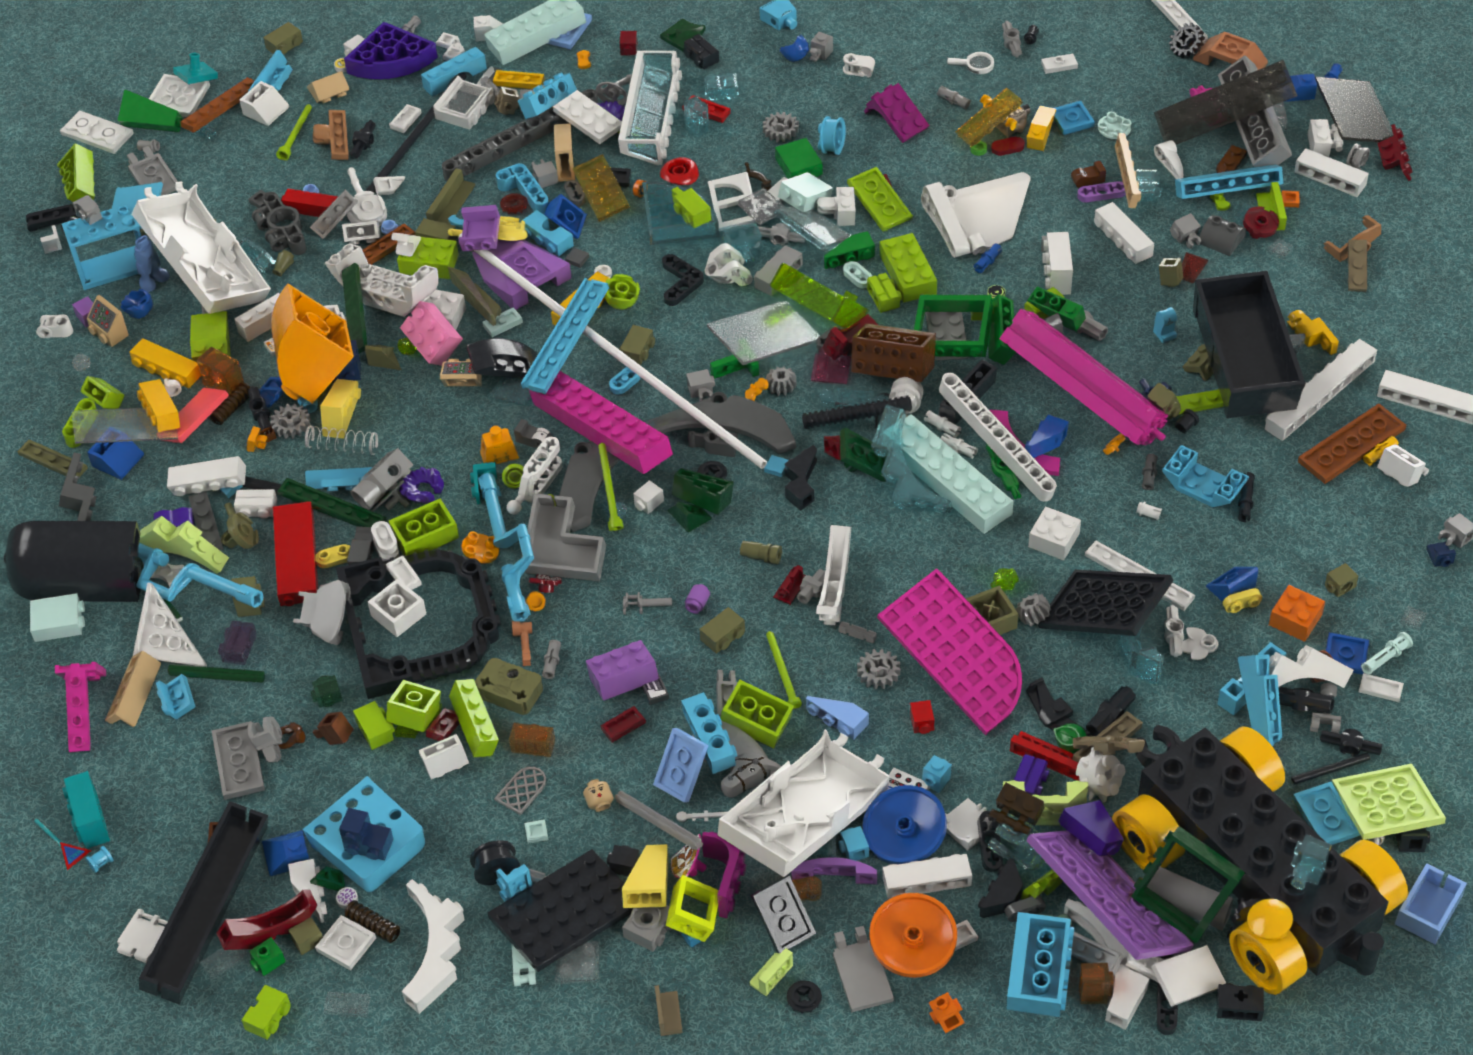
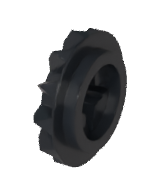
[697,461,727,479]
[787,980,822,1014]

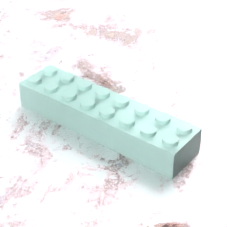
[883,414,1013,534]

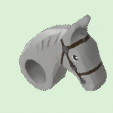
[692,721,781,798]

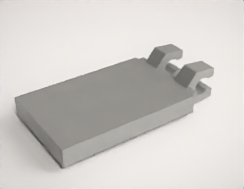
[127,146,178,196]
[833,926,894,1012]

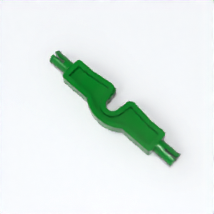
[986,444,1021,499]

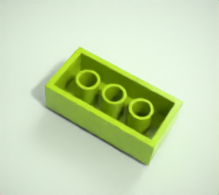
[879,233,937,303]

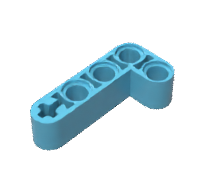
[496,163,549,215]

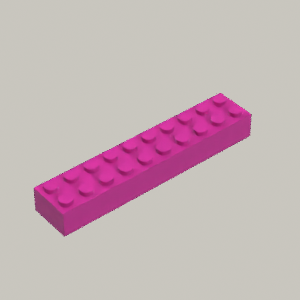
[528,371,673,474]

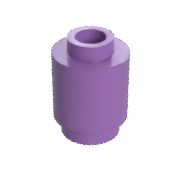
[685,584,710,614]

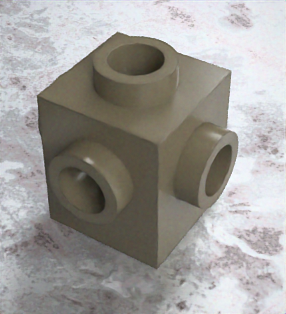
[494,86,519,115]

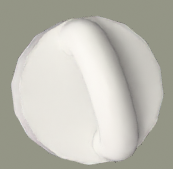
[163,378,182,397]

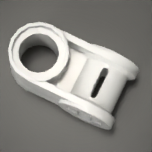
[843,53,875,78]
[36,314,73,338]

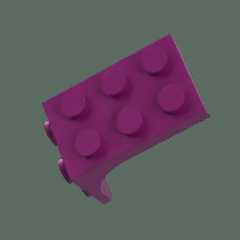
[864,83,930,143]
[701,832,746,918]

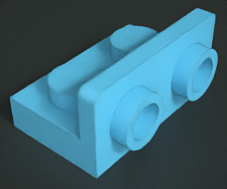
[496,864,532,902]

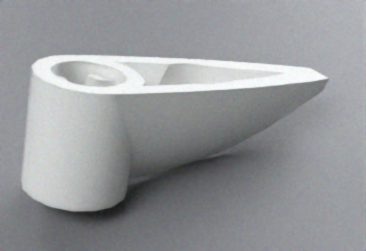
[1154,140,1184,179]

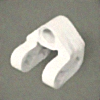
[705,243,753,286]

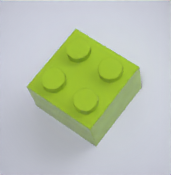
[386,680,441,732]

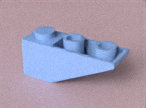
[806,696,869,740]

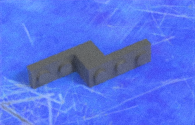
[59,452,97,521]

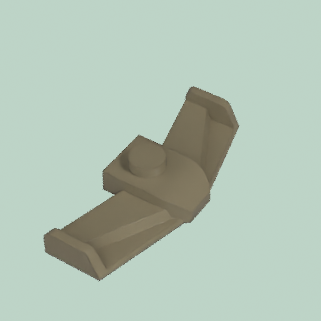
[1073,736,1145,755]

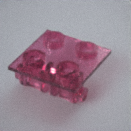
[811,347,851,384]

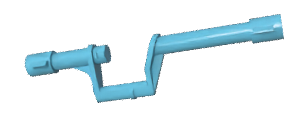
[478,473,534,622]
[136,542,263,608]

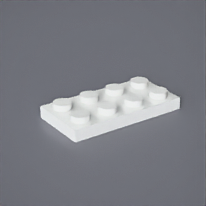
[553,90,622,144]

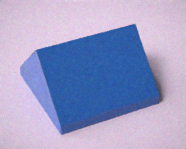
[1206,567,1258,602]

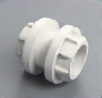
[889,377,924,414]

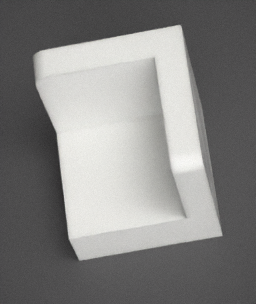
[40,225,62,254]

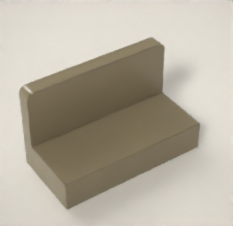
[655,985,683,1036]

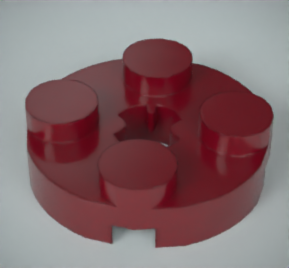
[1243,206,1279,239]

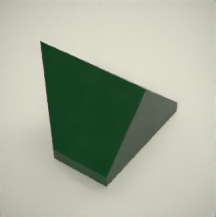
[667,502,712,533]

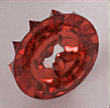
[500,193,528,215]

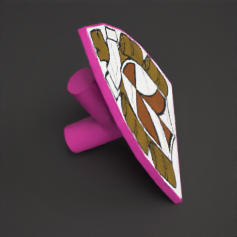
[671,834,707,878]

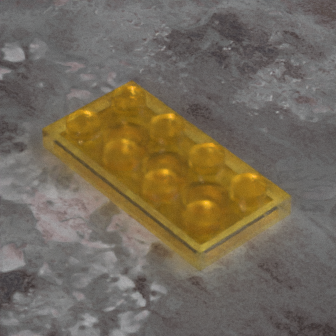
[955,87,1023,147]
[572,154,630,222]

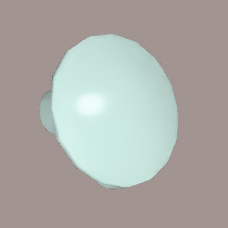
[1097,112,1131,139]

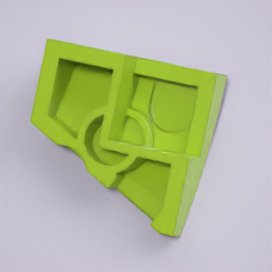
[1021,869,1063,900]

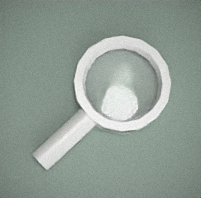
[947,52,994,74]

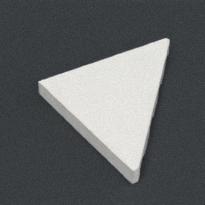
[133,583,207,667]

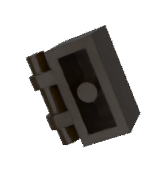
[989,782,1045,836]

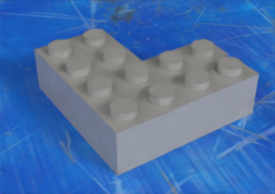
[522,493,606,581]

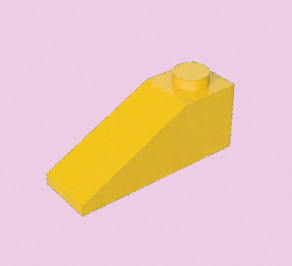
[1027,106,1056,151]

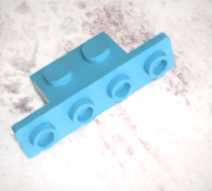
[248,50,293,92]
[305,467,372,491]

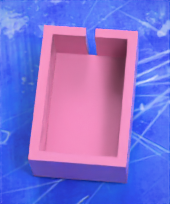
[400,301,463,366]

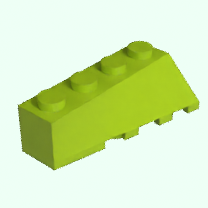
[57,143,95,202]

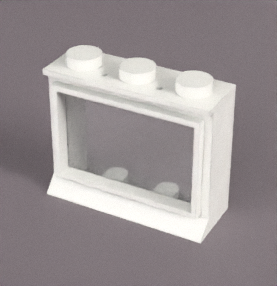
[433,76,495,130]

